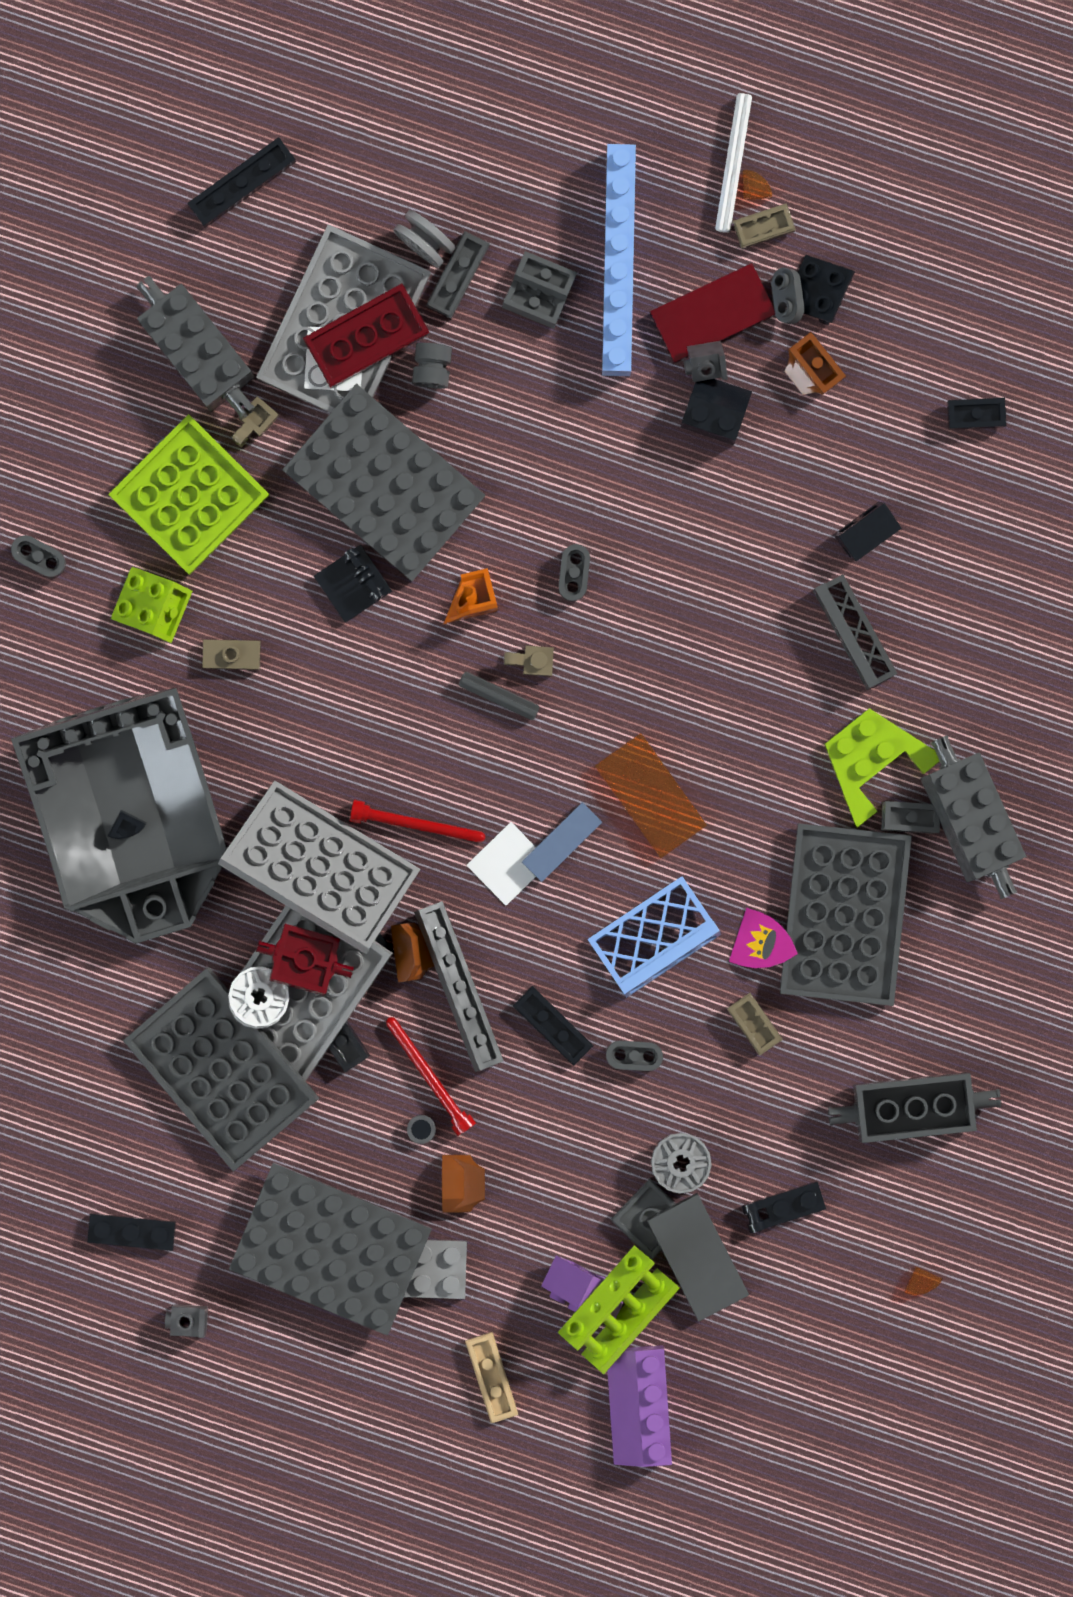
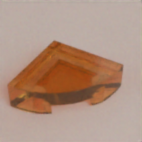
[742,170,772,200]
[904,1266,942,1295]

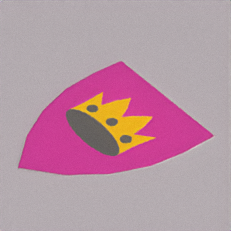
[729,908,798,968]

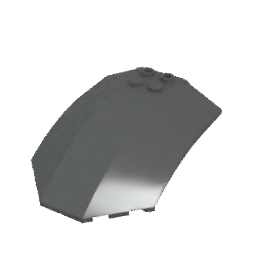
[11,688,227,944]

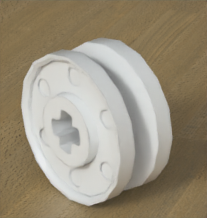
[228,966,289,1029]

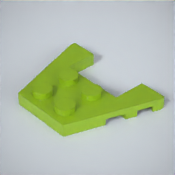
[824,708,940,827]

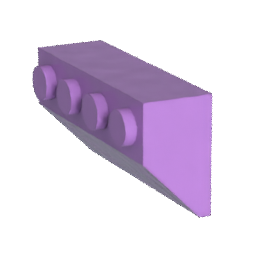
[607,1345,672,1467]

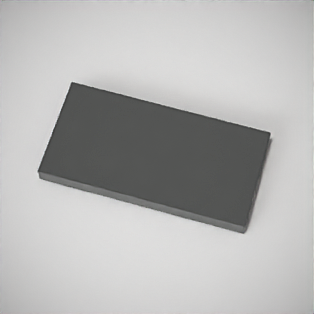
[646,1193,749,1321]

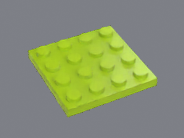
[108,414,270,575]

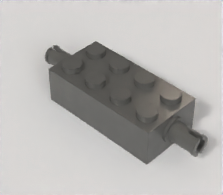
[136,276,255,419]
[920,735,1026,899]
[828,1072,1001,1143]

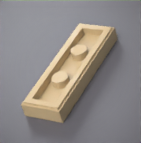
[465,1332,518,1423]

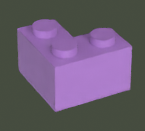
[541,1255,623,1319]

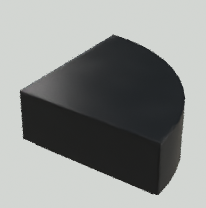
[108,810,146,839]

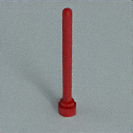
[349,799,486,843]
[386,1017,476,1136]

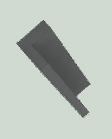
[813,574,898,690]

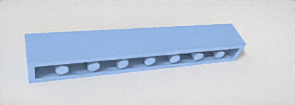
[602,144,636,376]

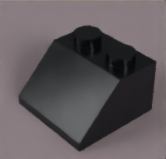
[681,379,752,445]

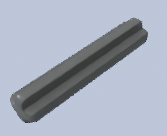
[459,672,539,720]

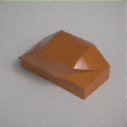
[784,332,846,395]
[391,923,434,982]
[442,1154,485,1213]

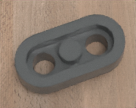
[771,267,804,324]
[11,535,66,578]
[558,544,590,602]
[606,1040,663,1071]

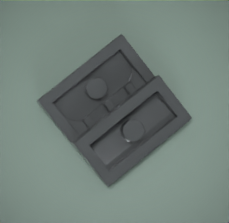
[502,251,577,329]

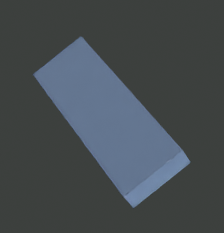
[522,802,602,882]

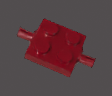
[256,924,354,996]

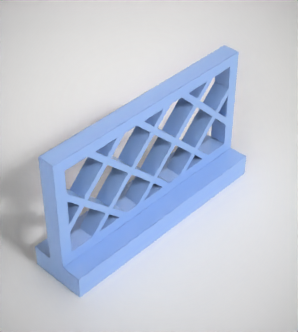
[588,876,721,998]

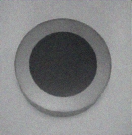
[407,1115,436,1144]

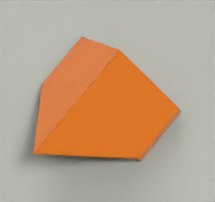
[443,568,498,624]

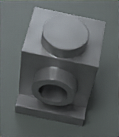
[683,341,728,382]
[165,1304,208,1338]

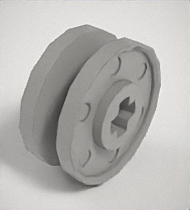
[393,210,455,268]
[651,1133,712,1194]

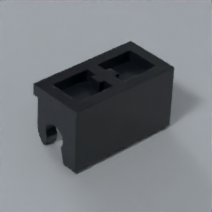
[833,501,902,562]

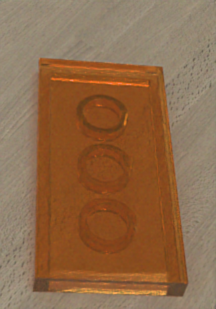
[595,733,707,859]

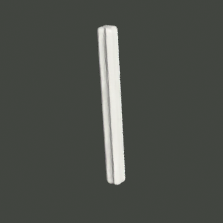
[715,93,752,233]

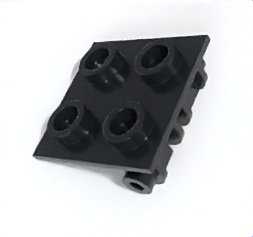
[786,255,855,325]
[314,544,392,623]

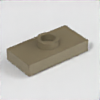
[733,203,796,249]
[202,640,261,670]
[727,992,783,1056]

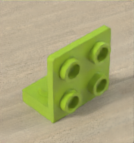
[111,567,193,643]

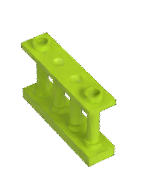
[557,1245,679,1375]

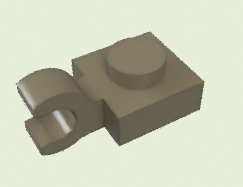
[232,396,279,448]
[504,646,554,676]

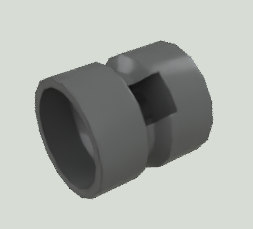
[412,343,452,389]

